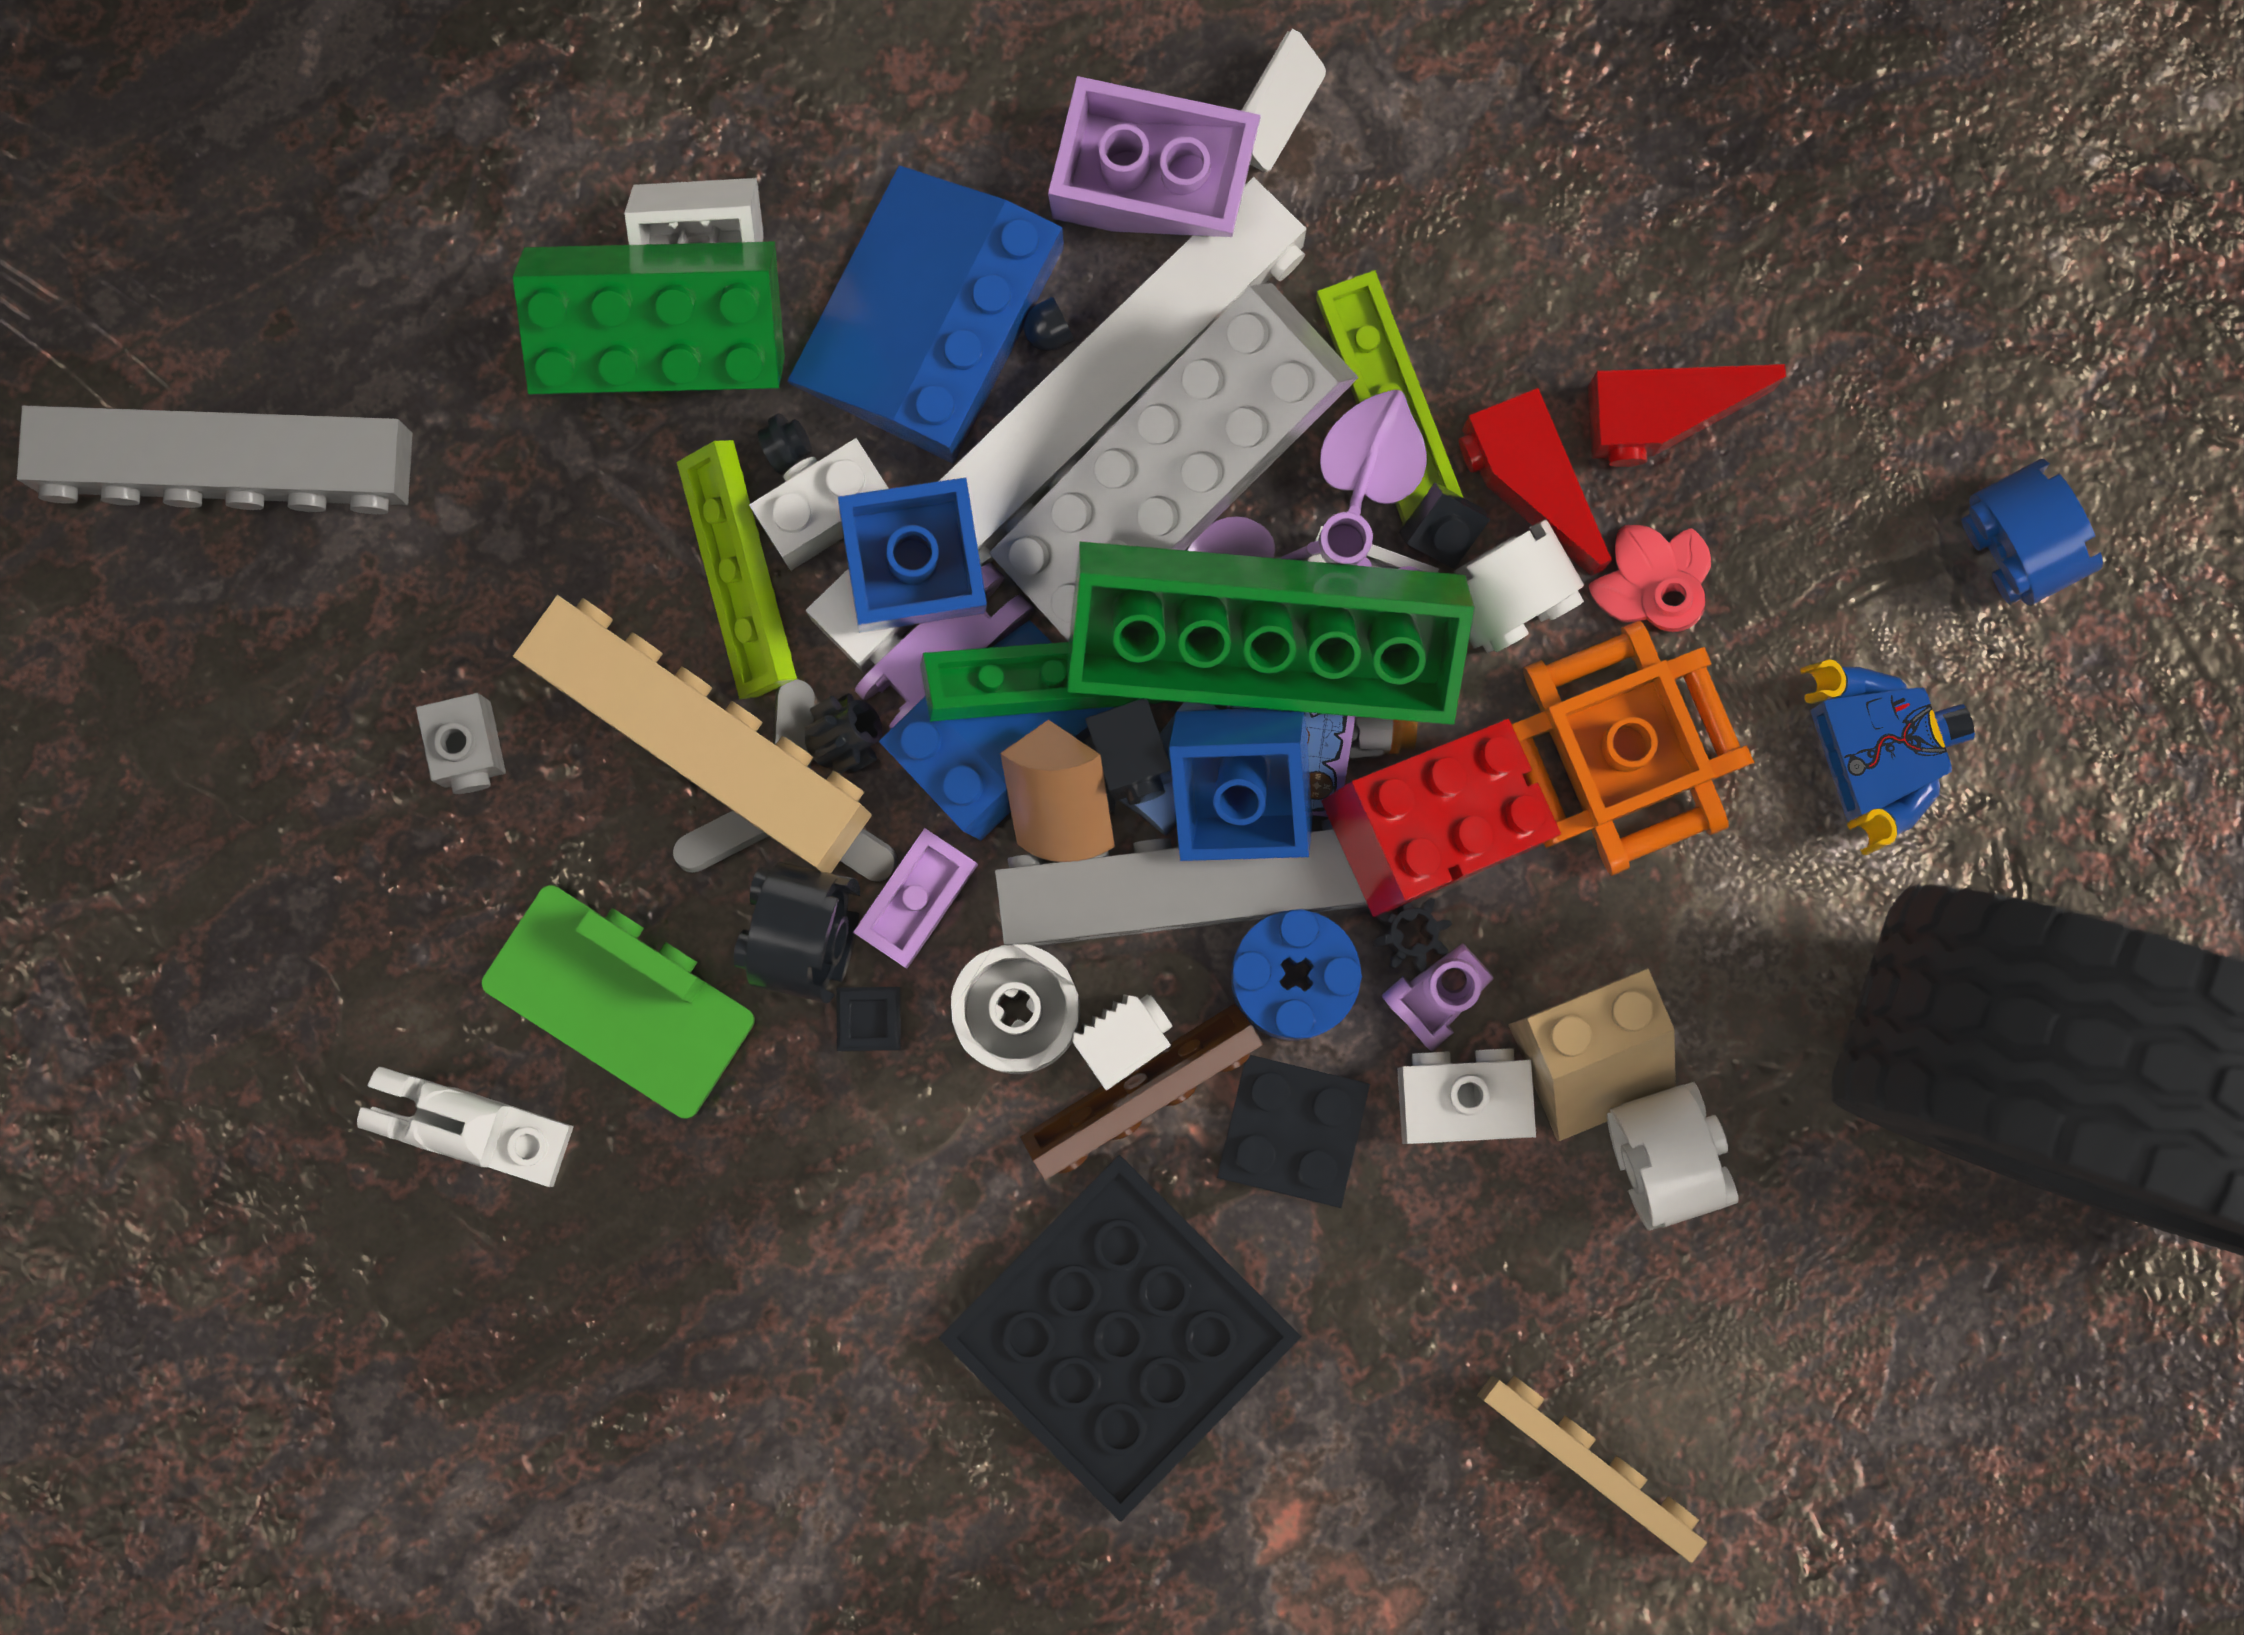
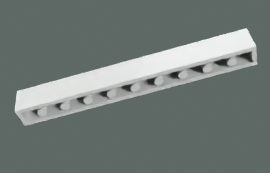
[806,177,1306,673]

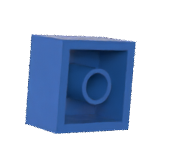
[838,477,987,633]
[1169,708,1313,861]

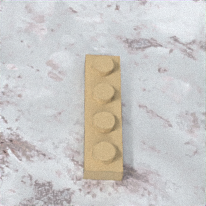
[1477,1375,1707,1563]

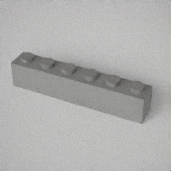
[17,406,412,514]
[995,819,1368,946]

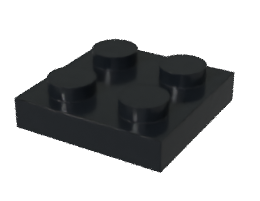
[1217,1055,1370,1208]

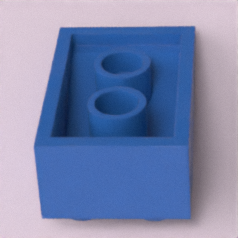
[879,620,1115,841]

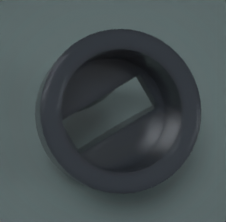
[1024,296,1075,351]

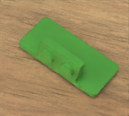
[482,885,755,1119]

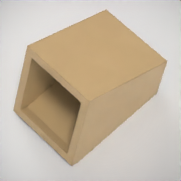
[1508,968,1676,1141]

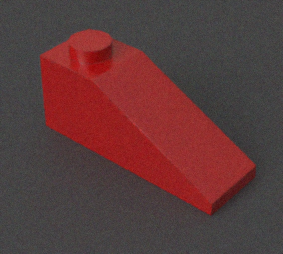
[1588,364,1786,467]
[1458,388,1612,576]

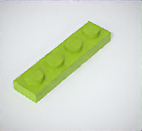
[1316,270,1464,525]
[677,440,797,699]

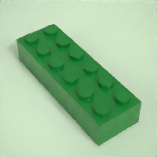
[1067,541,1474,725]

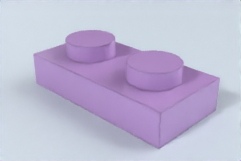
[853,828,978,969]

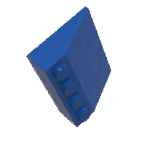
[788,165,1064,464]

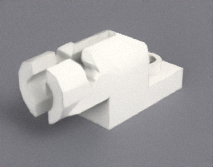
[357,1067,574,1187]

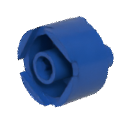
[1961,458,2103,606]
[1231,909,1362,1041]

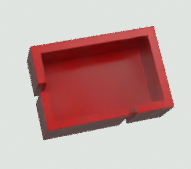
[1321,718,1562,917]

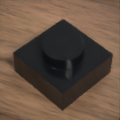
[1399,482,1491,569]

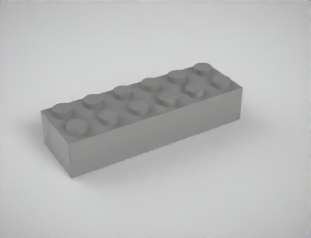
[989,283,1359,642]

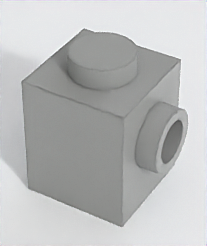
[416,693,506,794]

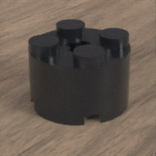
[734,862,860,1003]

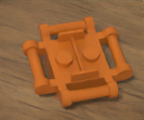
[1512,620,1755,876]

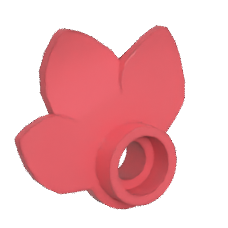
[1588,525,1711,632]

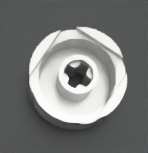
[1454,519,1584,653]
[951,944,1080,1074]
[1607,1082,1739,1231]

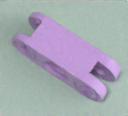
[855,563,1035,729]

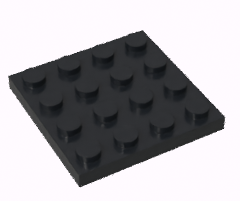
[939,1154,1302,1523]

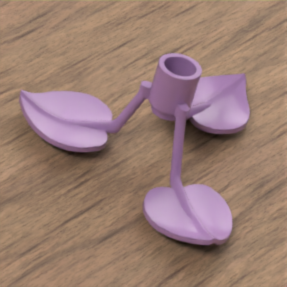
[1187,390,1427,571]

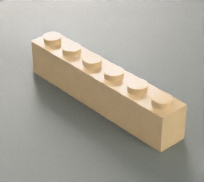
[513,595,872,873]

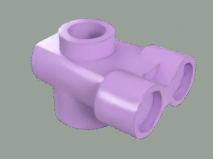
[1382,943,1494,1051]

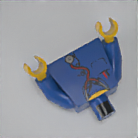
[1800,659,1975,856]

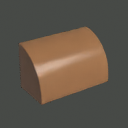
[1000,720,1115,862]

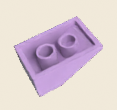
[1048,76,1261,237]

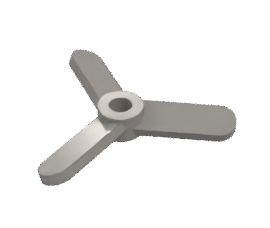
[673,679,898,881]

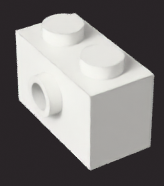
[624,178,764,245]
[749,438,889,571]
[1397,1049,1536,1144]

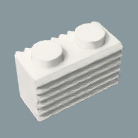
[1071,994,1173,1090]

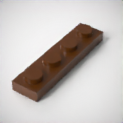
[1020,1003,1263,1180]

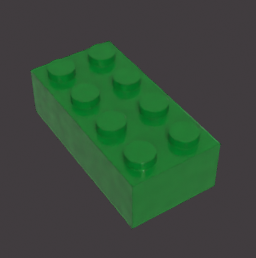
[513,241,785,394]

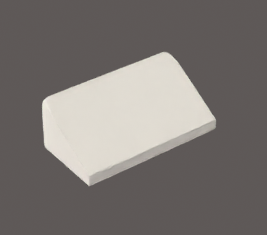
[1242,29,1326,172]

